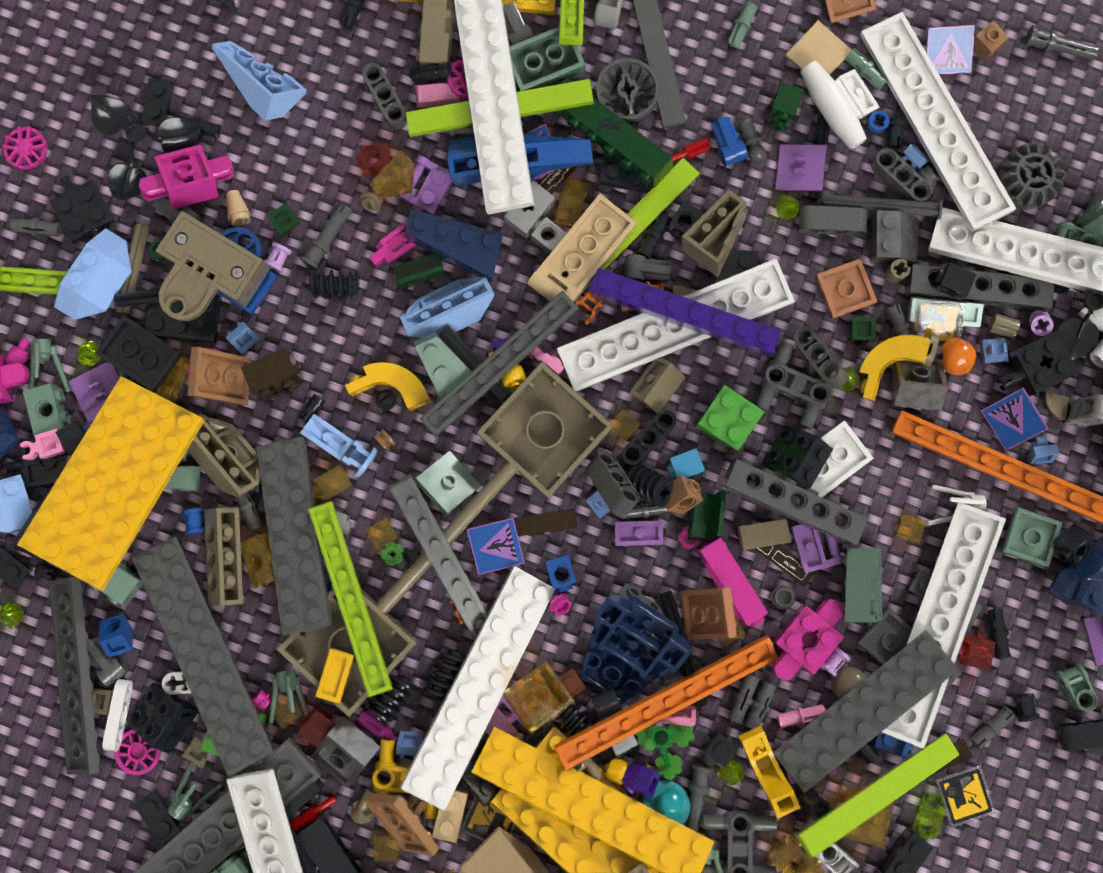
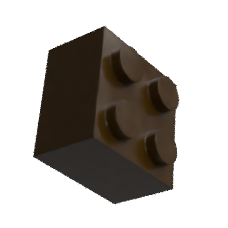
[241,348,305,401]

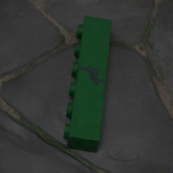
[552,77,673,188]

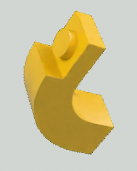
[860,335,931,401]
[345,363,432,411]
[739,726,800,819]

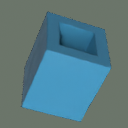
[666,448,705,479]

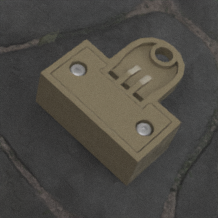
[155,211,271,321]

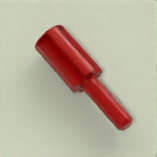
[671,137,710,162]
[289,796,337,831]

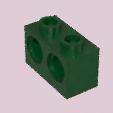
[766,82,804,131]

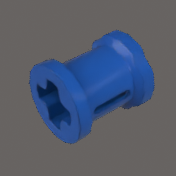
[181,508,205,535]

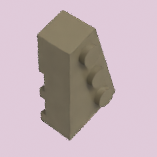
[416,0,456,67]
[682,190,747,277]

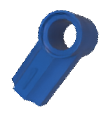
[711,117,748,167]

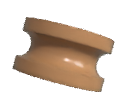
[374,429,397,452]

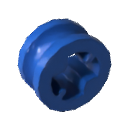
[866,110,890,134]

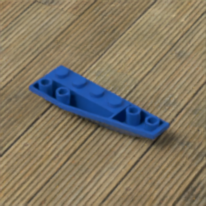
[448,134,593,186]

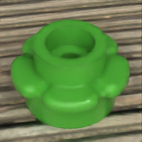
[381,542,404,566]

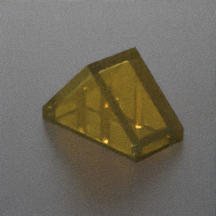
[369,150,415,198]
[555,177,590,227]

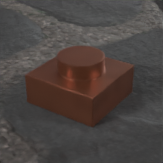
[553,668,586,702]

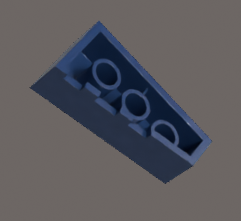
[404,210,503,283]

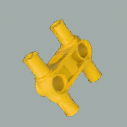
[372,739,438,819]

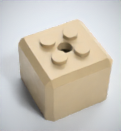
[459,827,550,873]

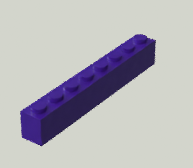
[590,268,781,357]

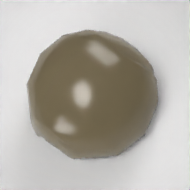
[831,666,867,699]

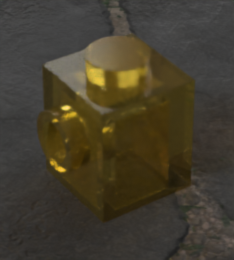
[312,465,352,500]

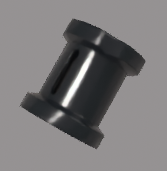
[1012,693,1040,722]

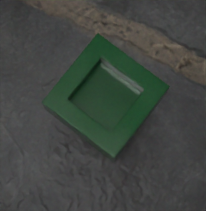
[267,203,301,236]
[850,316,876,342]

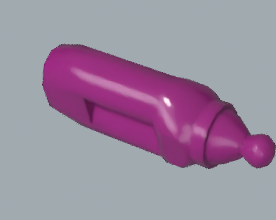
[356,709,398,742]

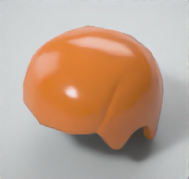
[940,337,976,376]

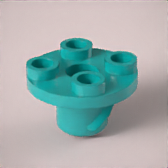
[642,780,690,825]

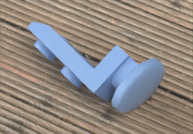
[300,414,377,478]

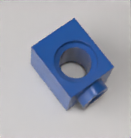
[545,555,577,593]
[99,614,133,657]

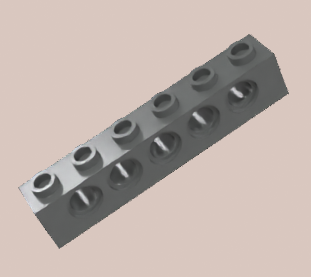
[905,261,1054,311]
[721,458,868,546]

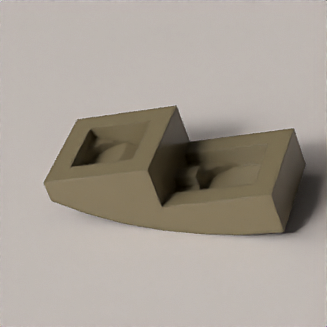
[737,519,791,551]

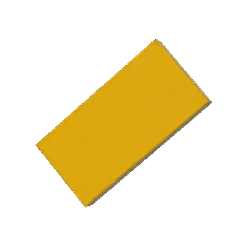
[315,648,355,703]

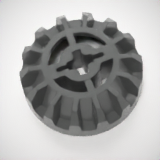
[596,58,659,123]
[997,144,1065,209]

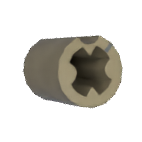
[885,259,911,284]
[988,313,1020,339]

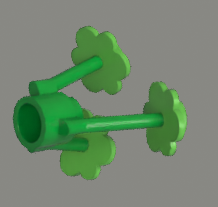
[636,724,694,780]

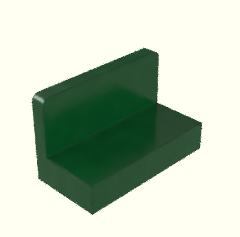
[393,253,445,290]
[688,490,726,543]

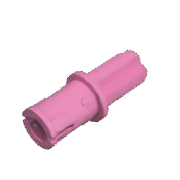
[777,705,825,729]

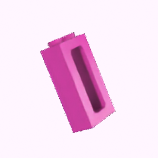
[695,538,768,627]

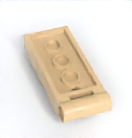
[527,194,637,302]

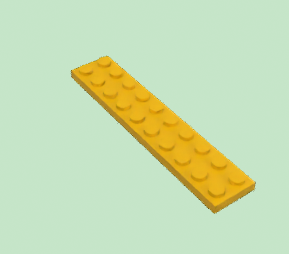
[471,727,714,873]

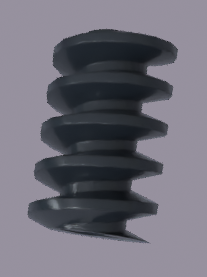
[309,268,360,301]
[625,464,673,507]
[422,645,466,700]
[365,670,417,724]
[554,703,595,736]

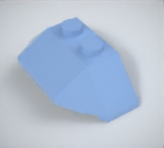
[54,228,132,320]
[400,277,495,338]

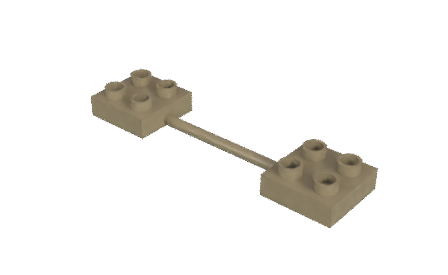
[277,362,614,717]

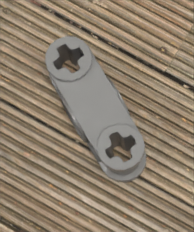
[1065,394,1103,428]
[793,817,860,873]

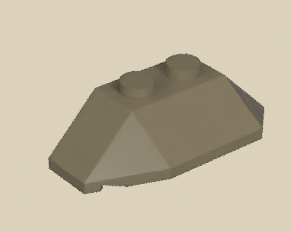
[189,413,260,497]

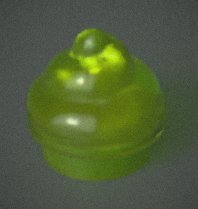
[776,195,800,219]
[76,341,101,366]
[839,366,860,391]
[0,603,24,629]
[717,760,743,785]

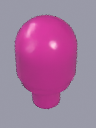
[5,338,31,365]

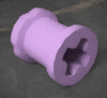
[264,242,292,273]
[1028,310,1053,336]
[822,647,851,677]

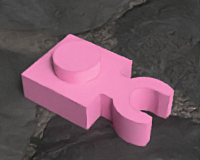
[527,347,564,377]
[20,429,67,460]

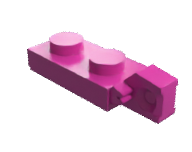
[369,221,416,267]

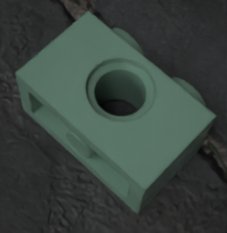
[23,383,71,437]

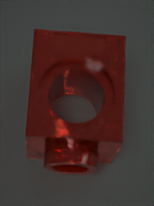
[357,143,392,175]
[959,632,996,671]
[297,704,335,748]

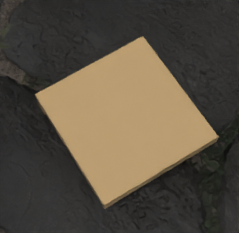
[785,20,852,75]

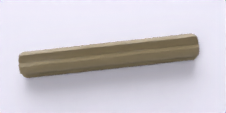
[116,223,149,314]

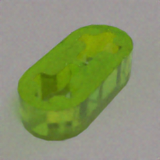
[915,792,947,840]

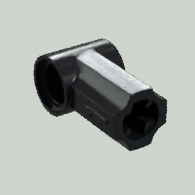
[796,788,834,821]

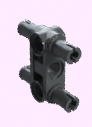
[755,341,836,430]
[701,809,777,873]

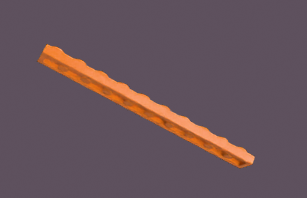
[891,410,1103,524]
[554,635,778,770]

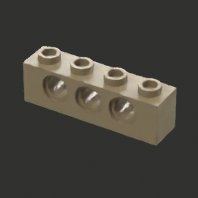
[204,507,243,606]

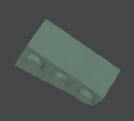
[413,332,472,399]
[844,548,883,622]

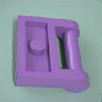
[397,155,453,216]
[791,524,844,573]

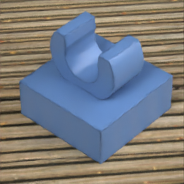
[902,143,929,170]
[226,322,260,355]
[979,338,1009,365]
[1027,436,1059,465]
[585,491,611,519]
[396,731,424,760]

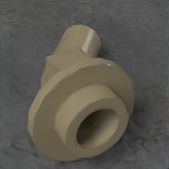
[360,178,383,212]
[574,758,602,780]
[350,789,375,824]

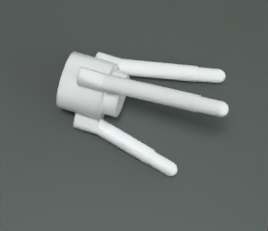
[927,485,987,526]

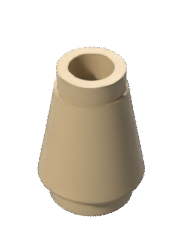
[226,190,251,227]

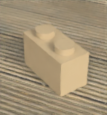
[433,787,469,843]

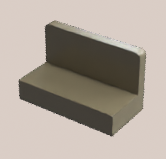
[629,358,685,414]

